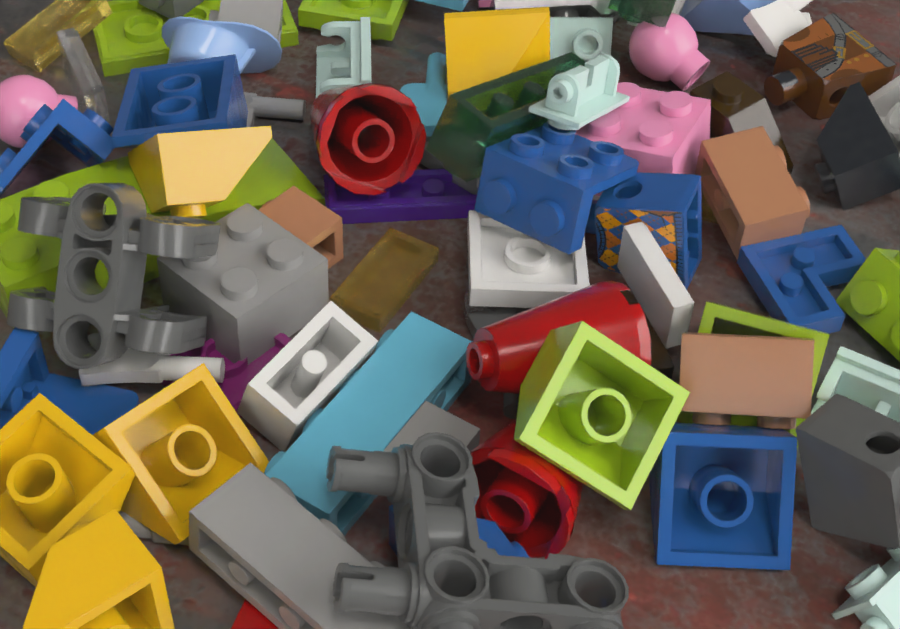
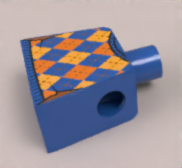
[585,172,702,290]

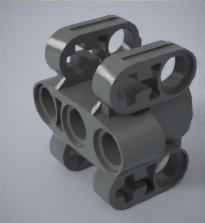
[6,183,221,369]

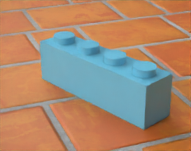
[264,311,473,536]

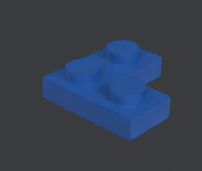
[737,224,866,334]

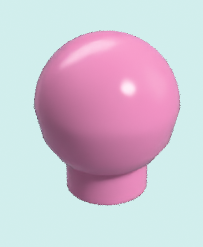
[629,12,710,91]
[0,75,78,149]

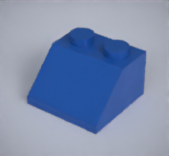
[649,423,797,570]

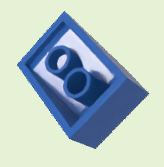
[111,54,248,149]

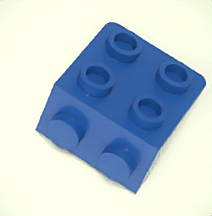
[0,99,114,197]
[474,122,639,254]
[0,327,140,435]

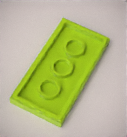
[87,0,299,77]

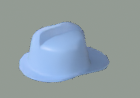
[162,16,282,74]

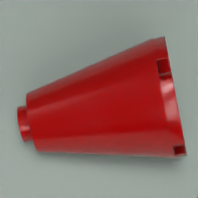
[310,83,426,195]
[466,281,651,394]
[470,419,584,559]

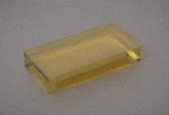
[3,0,112,72]
[330,227,439,333]

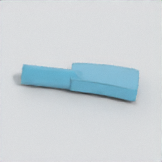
[400,52,452,137]

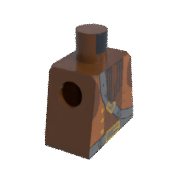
[764,13,897,120]

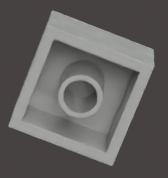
[157,203,329,365]

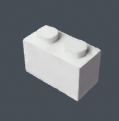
[237,301,378,451]

